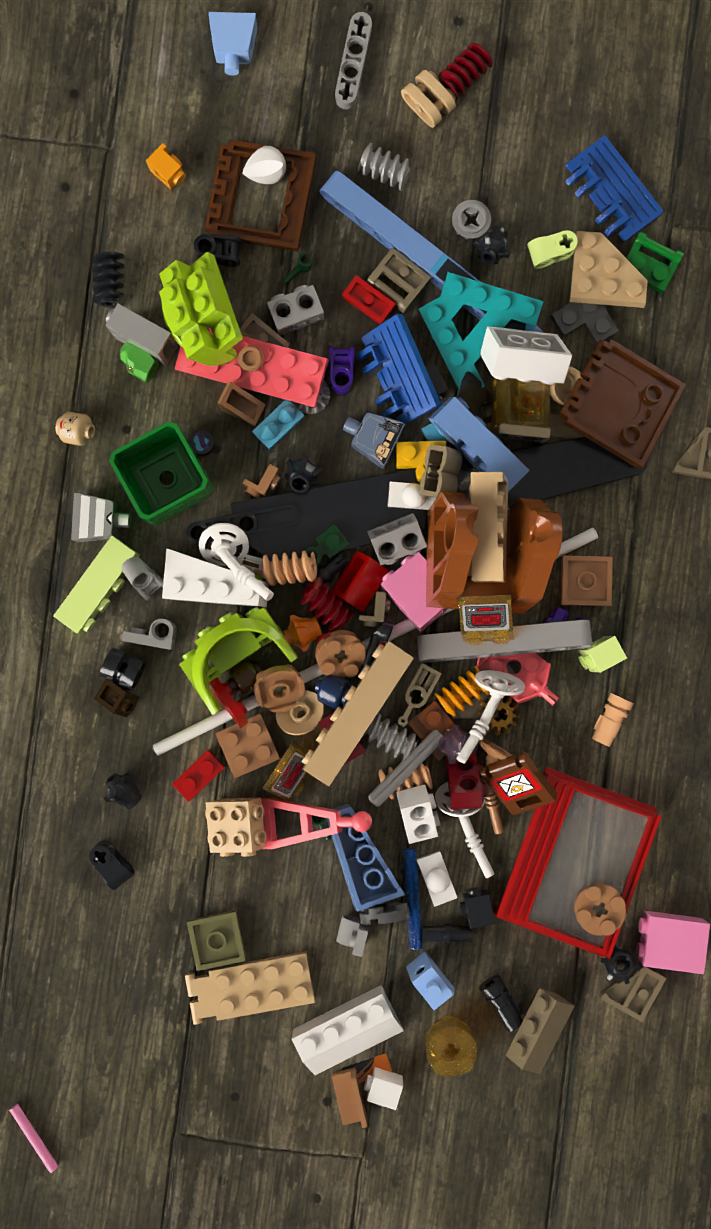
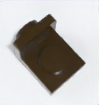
[94,679,139,717]

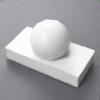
[388,482,436,510]
[417,850,457,907]

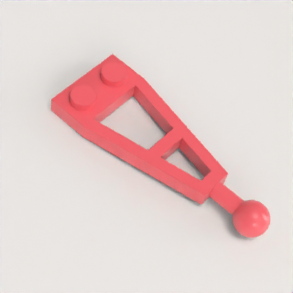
[261,798,372,849]

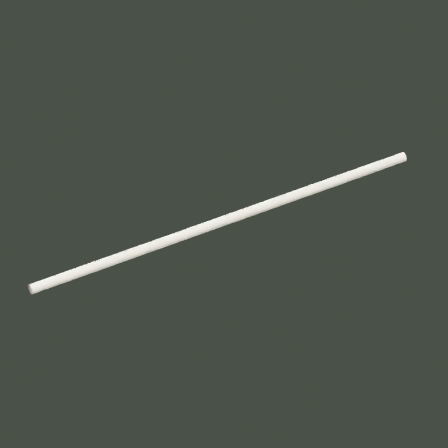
[153,527,598,756]

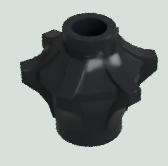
[473,225,511,264]
[285,455,322,493]
[104,773,142,809]
[600,945,641,985]

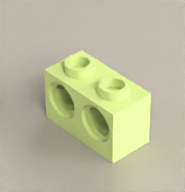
[578,636,627,673]

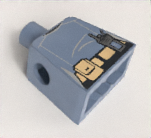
[343,412,405,470]

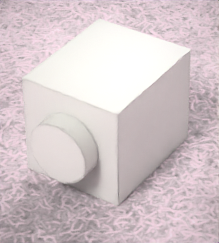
[364,1067,403,1110]

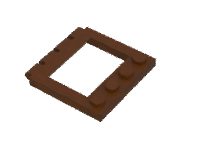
[204,140,317,252]

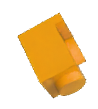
[146,143,186,190]

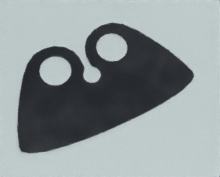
[451,371,497,464]

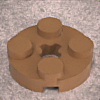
[315,630,366,678]
[254,664,305,712]
[574,883,626,936]

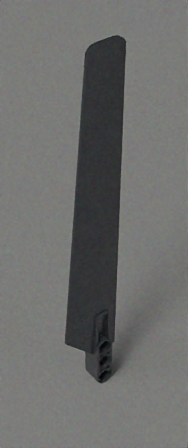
[186,437,647,560]

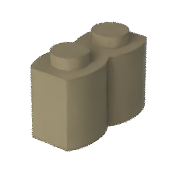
[420,444,462,498]

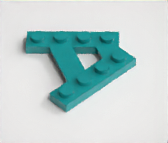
[419,272,544,389]

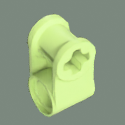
[527,230,578,269]

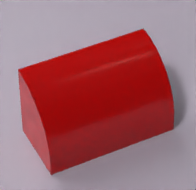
[332,551,389,612]

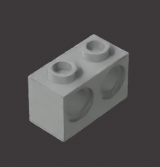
[267,285,324,336]
[367,513,427,565]

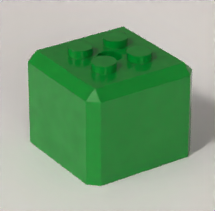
[109,422,214,525]

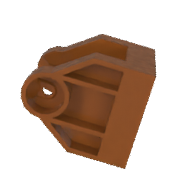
[426,491,562,614]

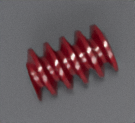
[439,43,493,101]
[301,577,354,632]

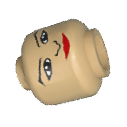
[55,412,95,446]

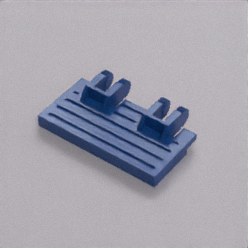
[565,135,664,242]
[355,314,442,425]

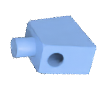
[209,12,257,76]
[406,951,455,1010]

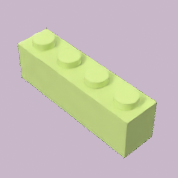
[53,536,140,634]

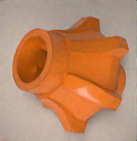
[283,614,322,652]

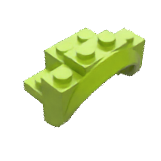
[159,252,243,366]

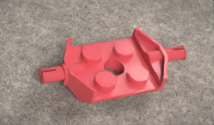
[476,653,559,706]

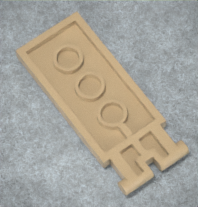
[185,951,315,1025]

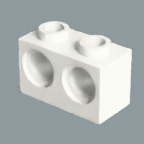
[396,785,440,844]

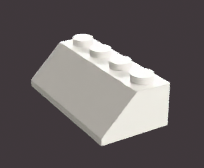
[292,985,404,1075]

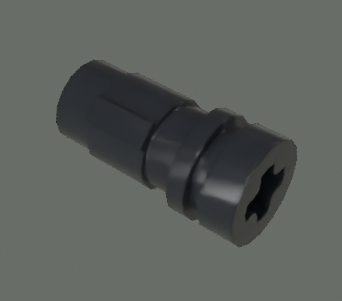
[479,975,523,1031]

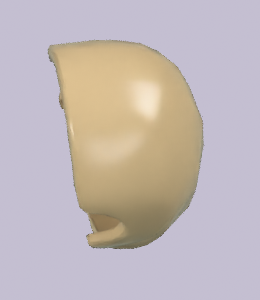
[548,366,583,405]

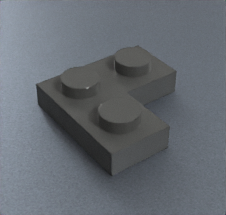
[550,302,619,345]

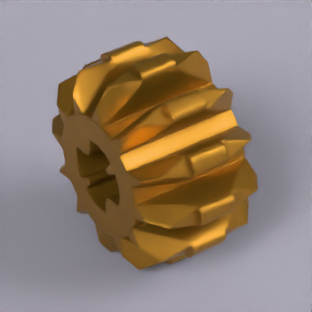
[477,694,520,735]

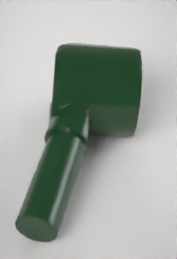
[283,253,313,285]
[312,805,331,841]

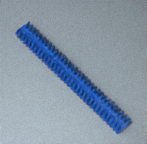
[403,848,423,950]

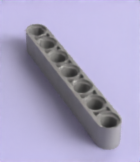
[417,620,593,663]

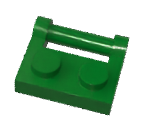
[626,231,684,294]

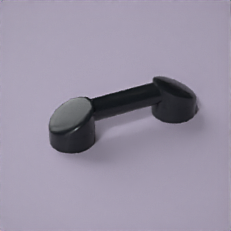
[361,621,394,671]

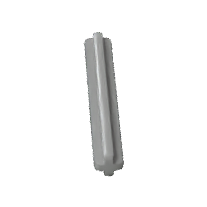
[368,730,444,807]

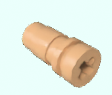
[592,693,634,747]

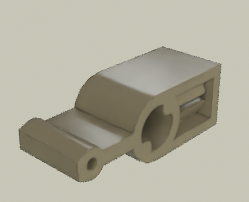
[397,663,441,727]

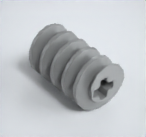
[358,143,412,191]
[363,713,418,761]

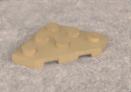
[570,231,648,308]

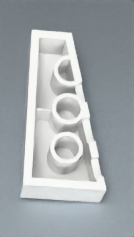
[162,549,269,607]

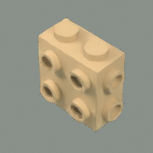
[205,797,266,857]

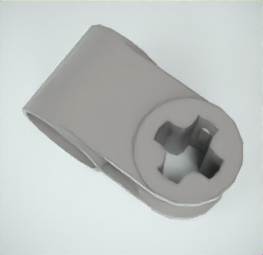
[122,557,164,601]

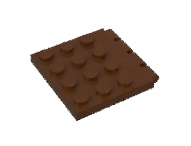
[559,339,686,469]

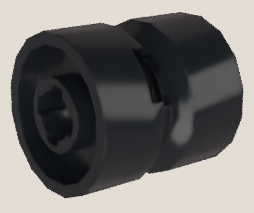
[100,647,146,690]

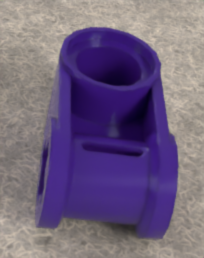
[329,346,354,395]

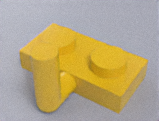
[396,441,446,483]

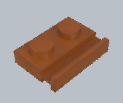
[408,700,466,761]

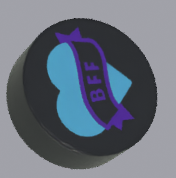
[189,430,215,456]

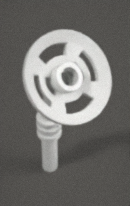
[199,523,274,601]
[456,670,525,764]
[435,782,494,878]

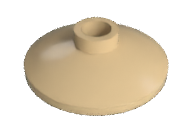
[276,690,324,735]

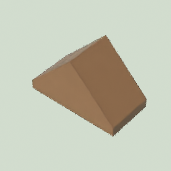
[217,381,266,426]

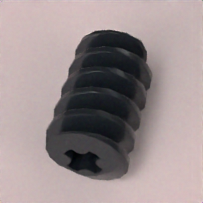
[93,252,124,308]

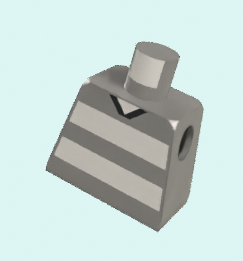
[71,493,131,542]

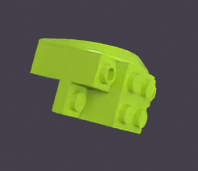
[179,606,299,715]

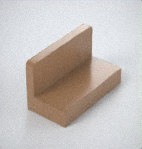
[332,1067,367,1128]

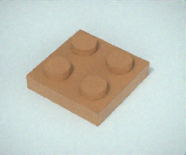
[561,555,613,606]
[215,713,280,779]

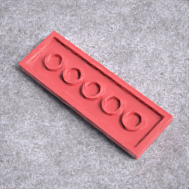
[175,326,328,408]

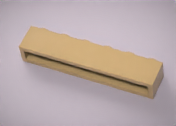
[301,641,414,786]

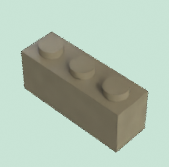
[506,988,574,1074]

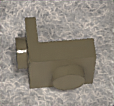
[359,592,390,627]

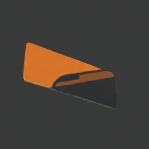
[342,1054,392,1083]

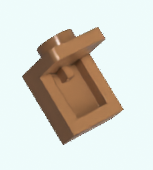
[243,464,281,498]

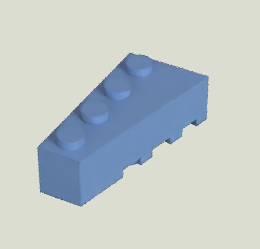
[428,397,530,492]
[326,804,405,912]

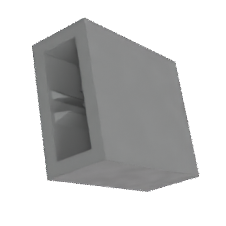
[105,304,178,367]

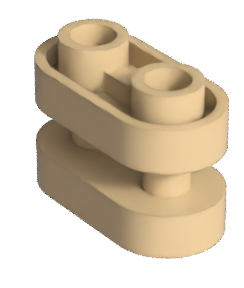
[401,70,456,128]

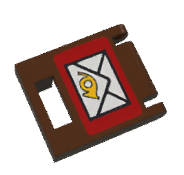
[481,752,557,815]

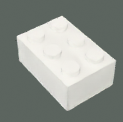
[480,326,572,385]

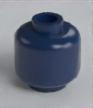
[315,675,351,709]

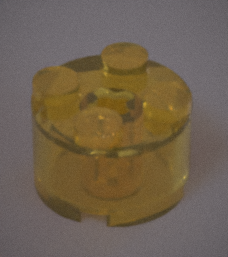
[425,1016,477,1077]

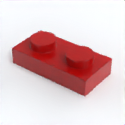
[342,275,396,325]
[209,677,248,728]
[172,749,225,802]

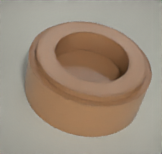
[238,346,264,372]

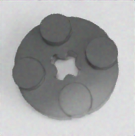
[359,901,410,925]

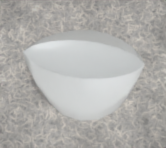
[243,146,286,184]

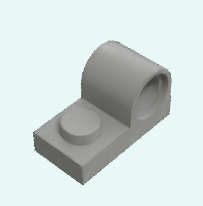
[121,619,177,650]
[336,915,371,957]

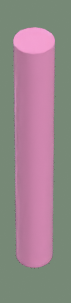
[9,1103,59,1173]

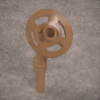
[478,738,521,834]

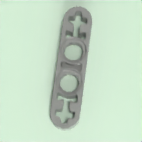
[335,12,372,109]

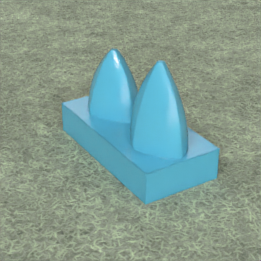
[252,400,305,451]

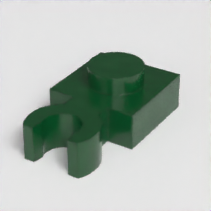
[304,523,349,564]

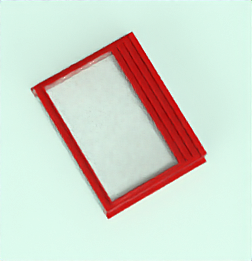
[493,767,662,958]

